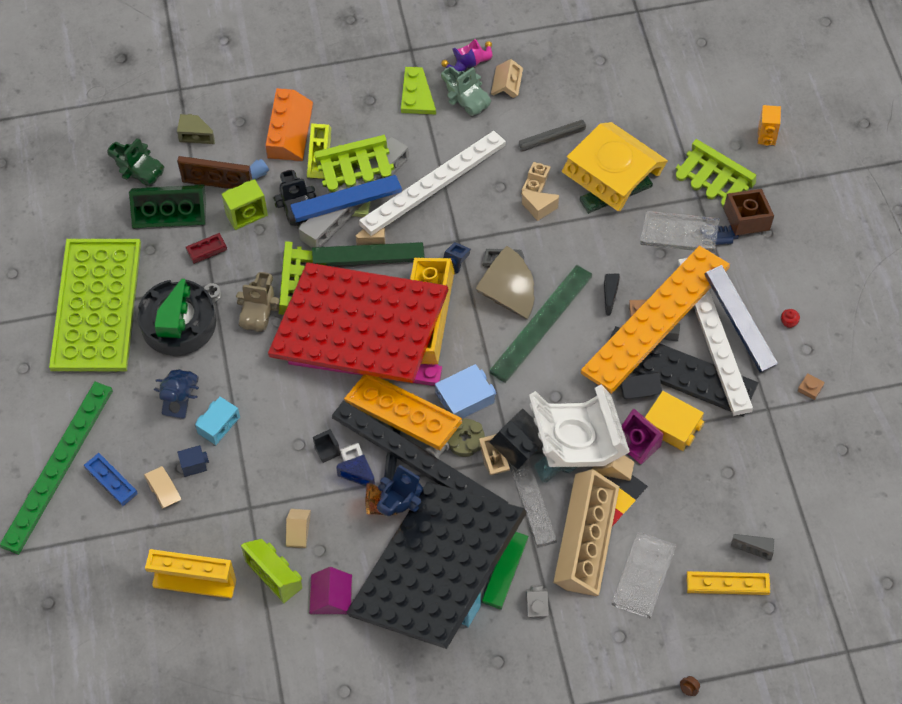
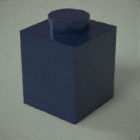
[177,445,209,477]

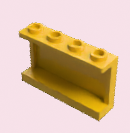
[145,549,236,599]

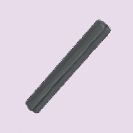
[519,120,586,150]

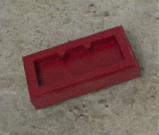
[186,233,227,264]

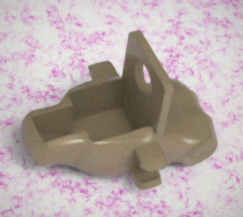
[236,272,279,332]

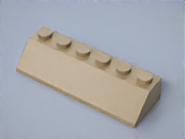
[553,469,619,596]

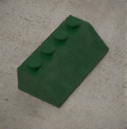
[129,185,206,228]

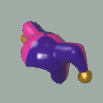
[441,39,493,71]

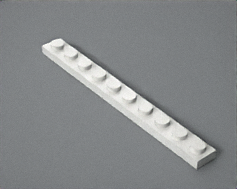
[359,131,506,236]
[678,258,753,416]

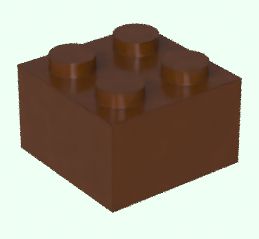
[723,189,774,236]

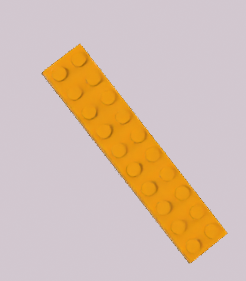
[581,245,730,394]

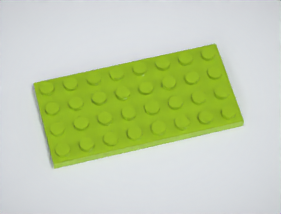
[49,239,141,371]

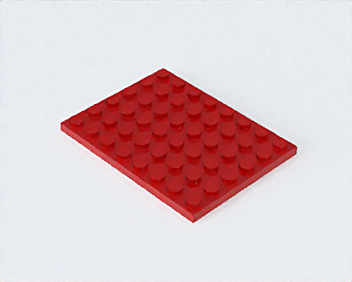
[268,263,449,383]

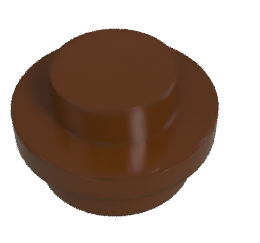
[680,676,700,696]

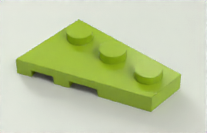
[401,67,436,115]

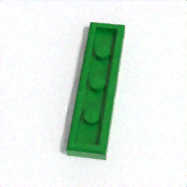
[482,532,529,610]

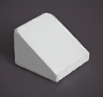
[340,443,365,468]

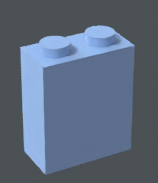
[435,364,496,419]

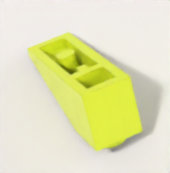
[307,123,332,179]

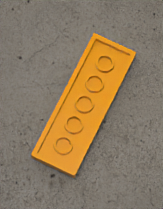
[344,375,462,451]

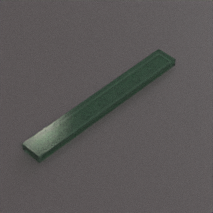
[490,265,592,383]

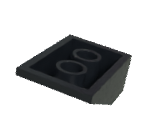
[489,409,542,470]

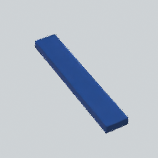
[290,175,402,222]

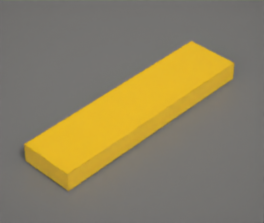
[686,571,770,595]

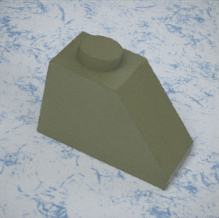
[177,114,215,144]

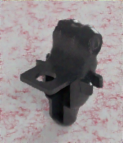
[274,170,316,226]

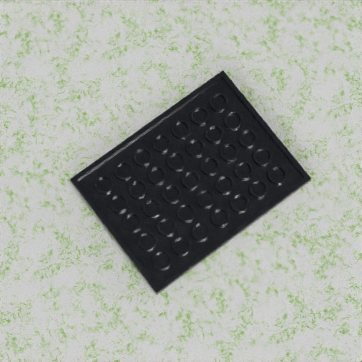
[346,482,527,649]

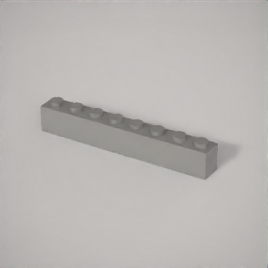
[299,137,409,247]

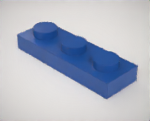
[84,453,138,506]

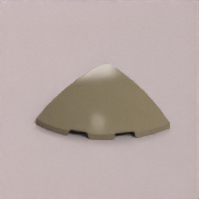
[476,246,535,320]

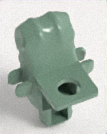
[441,67,491,116]

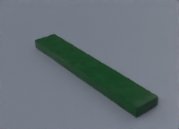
[312,242,425,266]

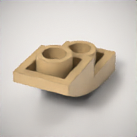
[521,162,551,195]
[144,466,181,509]

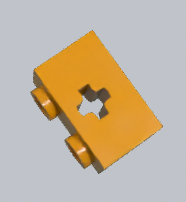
[757,105,781,146]

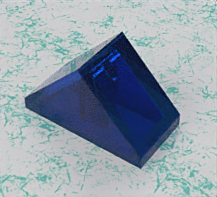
[336,454,375,489]

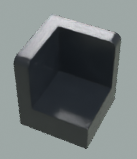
[313,429,340,463]

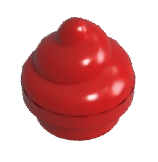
[781,309,800,328]

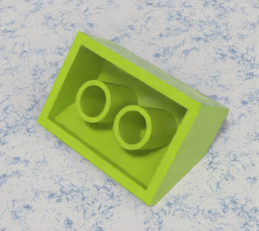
[241,539,302,603]

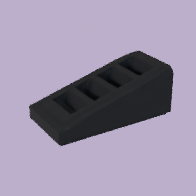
[604,273,620,316]

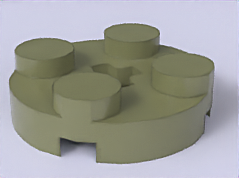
[447,419,485,457]

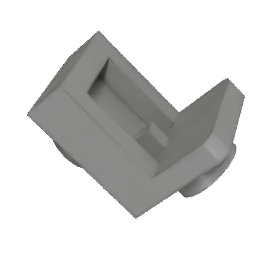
[526,585,549,617]

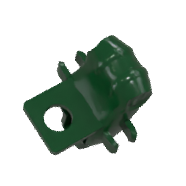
[107,138,165,186]

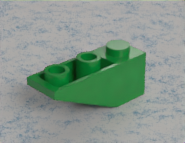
[155,279,190,338]

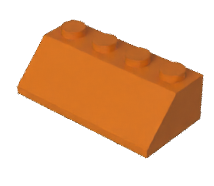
[266,88,313,161]

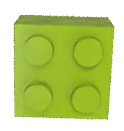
[221,179,268,230]

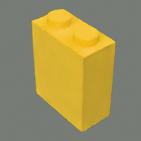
[645,391,705,451]

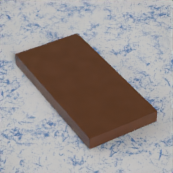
[177,156,252,189]

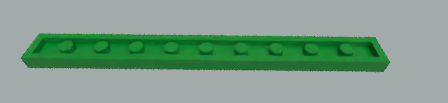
[0,381,113,555]

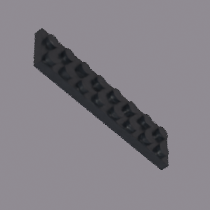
[608,326,759,417]

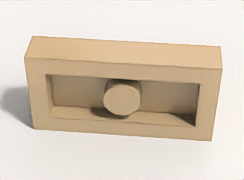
[491,59,523,98]

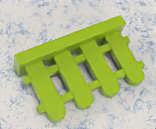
[314,135,394,192]
[676,139,756,207]
[278,241,313,315]

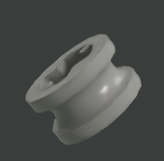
[204,283,221,302]

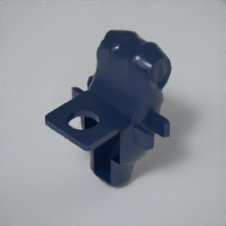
[154,369,199,419]
[377,465,424,516]

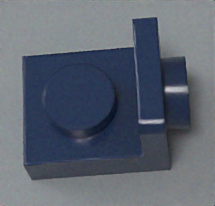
[443,242,471,273]

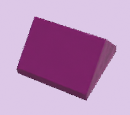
[621,409,663,464]
[309,567,352,614]

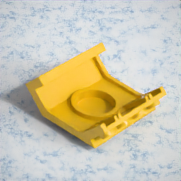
[561,122,668,211]

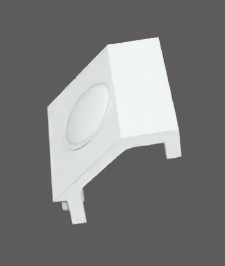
[529,384,630,467]

